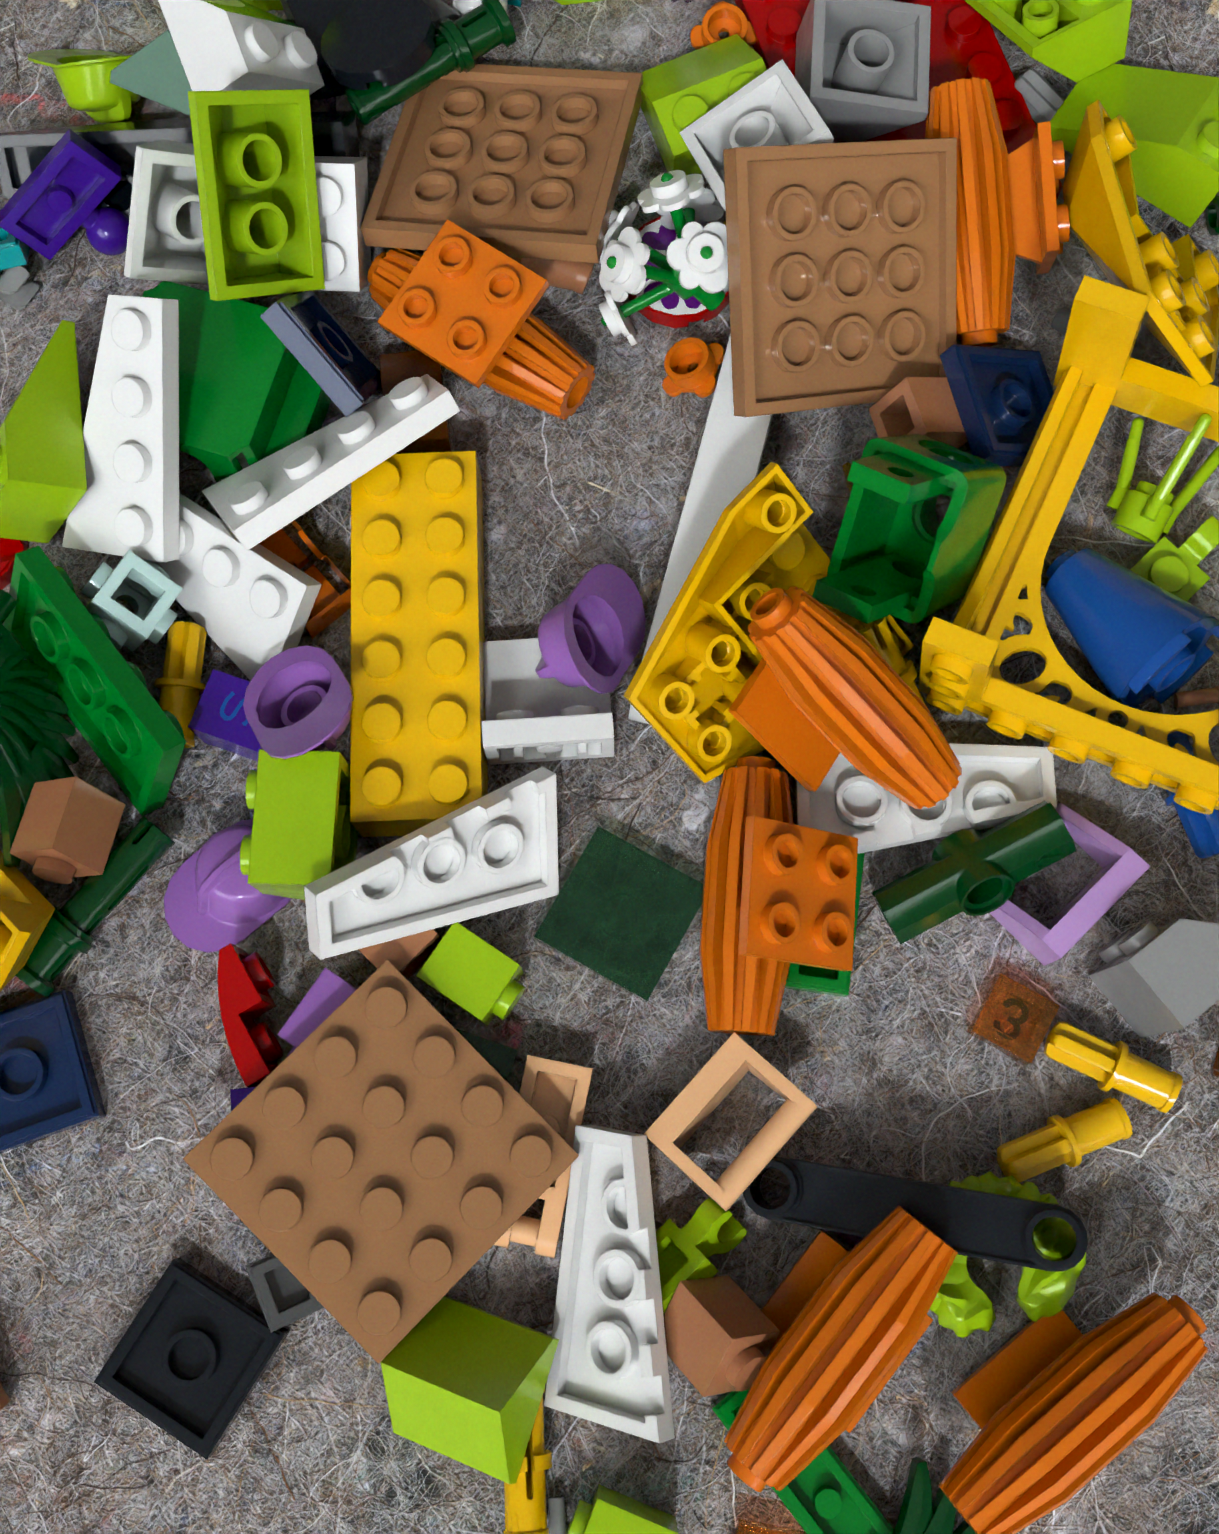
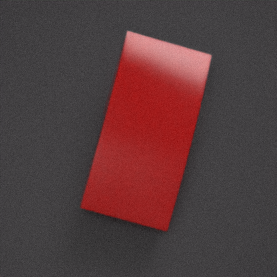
[217,943,284,1087]

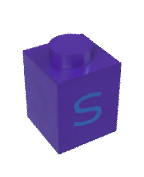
[188,669,263,762]

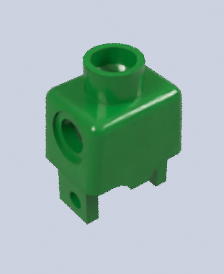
[812,434,1007,624]

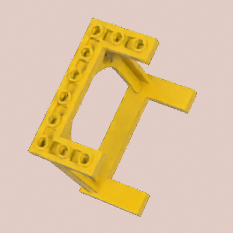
[918,275,1219,815]

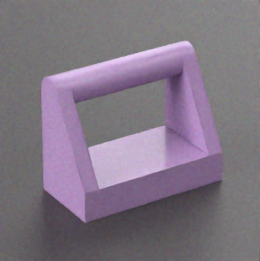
[990,803,1151,966]

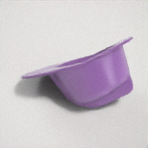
[535,563,646,694]
[243,645,353,759]
[164,819,292,953]

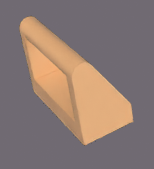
[644,1032,817,1212]

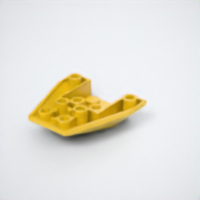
[1063,100,1219,387]
[623,462,914,783]

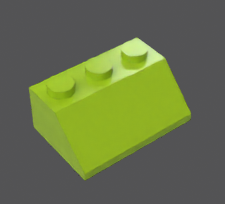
[188,89,325,301]

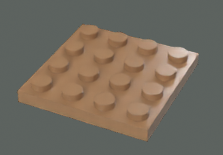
[360,64,643,264]
[723,138,957,417]
[183,960,579,1364]

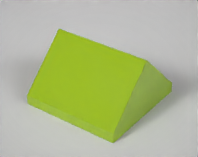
[380,1295,559,1484]

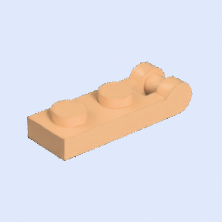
[494,1055,593,1259]

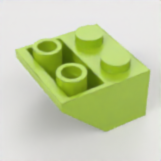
[964,0,1132,83]

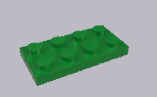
[4,546,186,817]

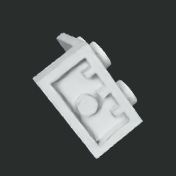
[481,638,614,765]

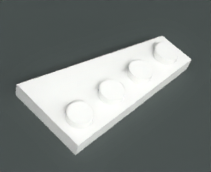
[62,294,179,562]
[202,374,460,551]
[152,493,322,681]
[795,743,1057,854]
[304,766,559,960]
[544,1125,675,1443]

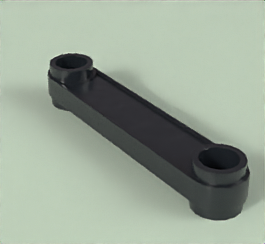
[743,1156,1088,1272]

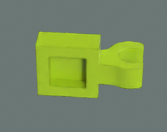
[1130,515,1219,601]
[656,1197,748,1315]

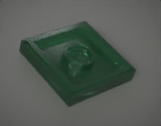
[534,826,703,1003]

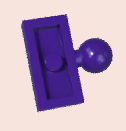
[0,128,129,260]

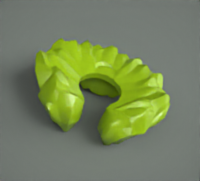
[930,1171,1086,1338]

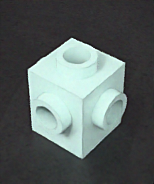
[81,550,183,652]

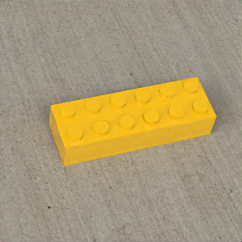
[350,451,488,837]

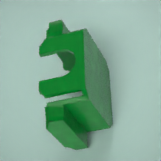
[83,281,332,482]

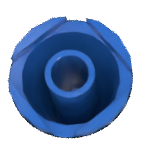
[1045,548,1219,711]

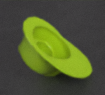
[28,49,141,123]

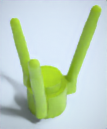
[1106,414,1219,544]

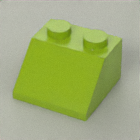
[640,34,767,175]
[240,749,358,900]

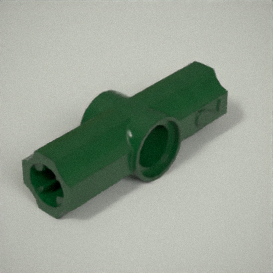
[872,800,1076,944]

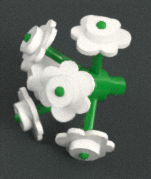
[599,170,729,346]

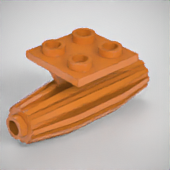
[925,77,1070,347]
[367,219,595,420]
[728,586,962,810]
[699,756,858,1036]
[724,1205,958,1492]
[938,1292,1208,1534]

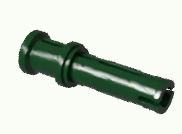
[345,0,516,126]
[15,816,175,997]

